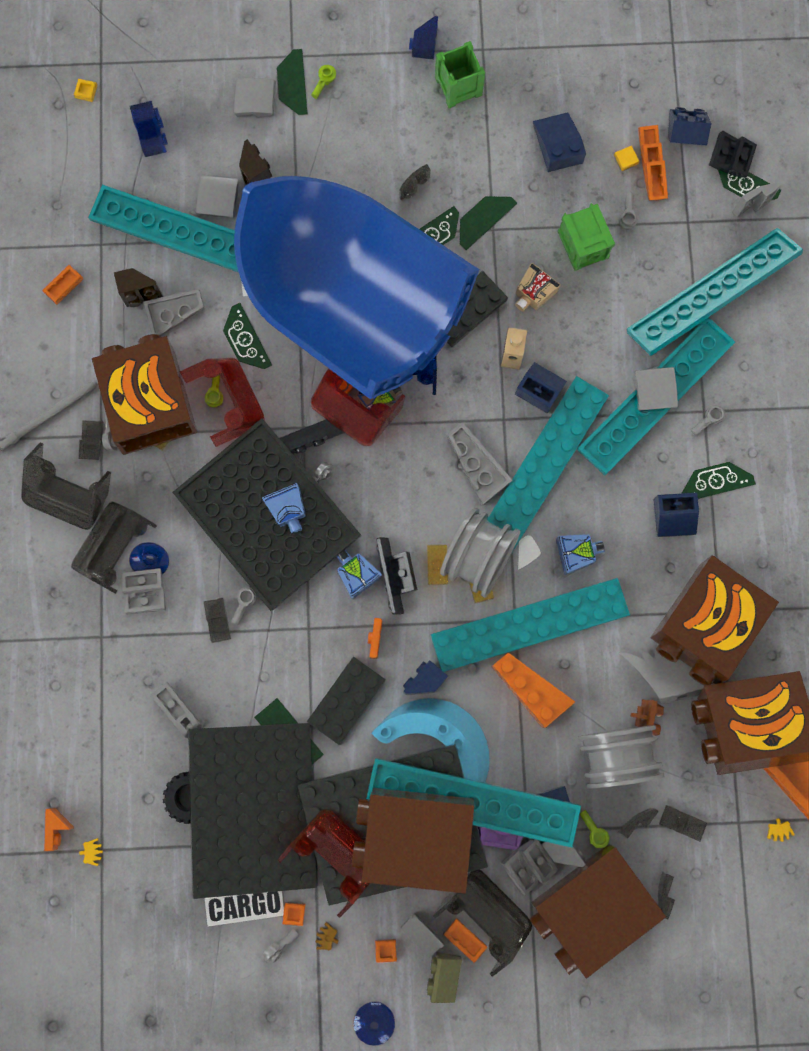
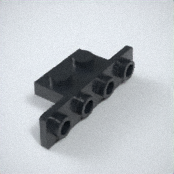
[279,415,345,454]
[376,537,418,615]

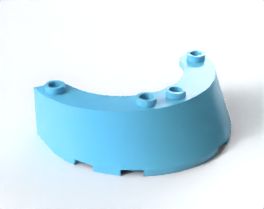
[371,698,489,783]

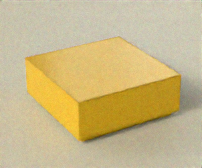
[74,78,98,102]
[614,145,639,171]

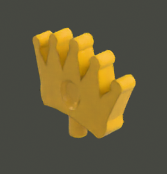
[767,818,795,842]
[79,838,103,866]

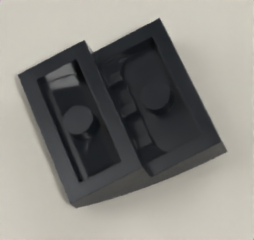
[709,131,757,178]

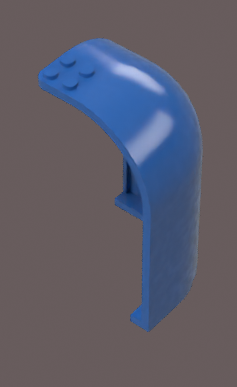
[234,176,480,399]

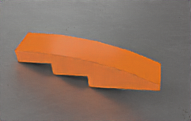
[638,125,668,201]

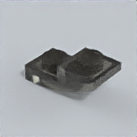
[399,164,431,200]

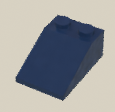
[533,112,586,172]

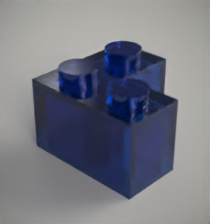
[130,101,168,157]

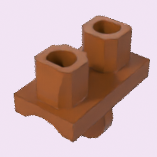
[630,699,664,735]

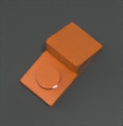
[44,808,74,851]

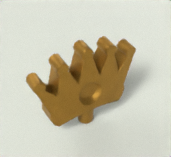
[315,922,339,951]

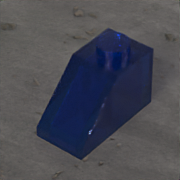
[409,16,438,60]

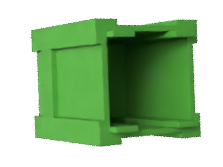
[435,41,485,108]
[558,203,615,271]

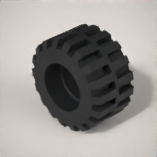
[162,772,190,824]

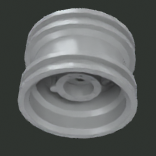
[440,507,520,598]
[578,725,665,788]

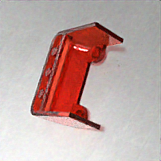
[179,357,265,447]
[311,369,406,446]
[278,810,370,918]

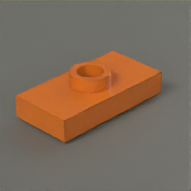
[42,265,84,305]
[367,618,383,659]
[443,918,488,963]

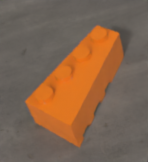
[491,653,575,728]

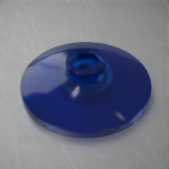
[129,542,169,574]
[354,1002,395,1046]

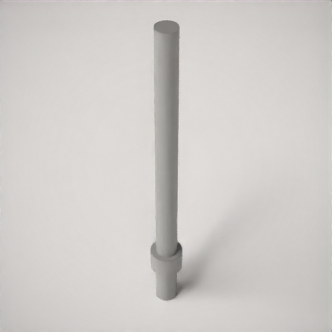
[0,381,96,451]

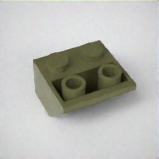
[427,952,462,1003]

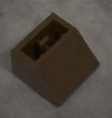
[239,139,272,185]
[114,268,163,307]

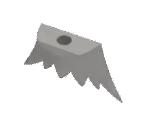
[619,644,704,704]

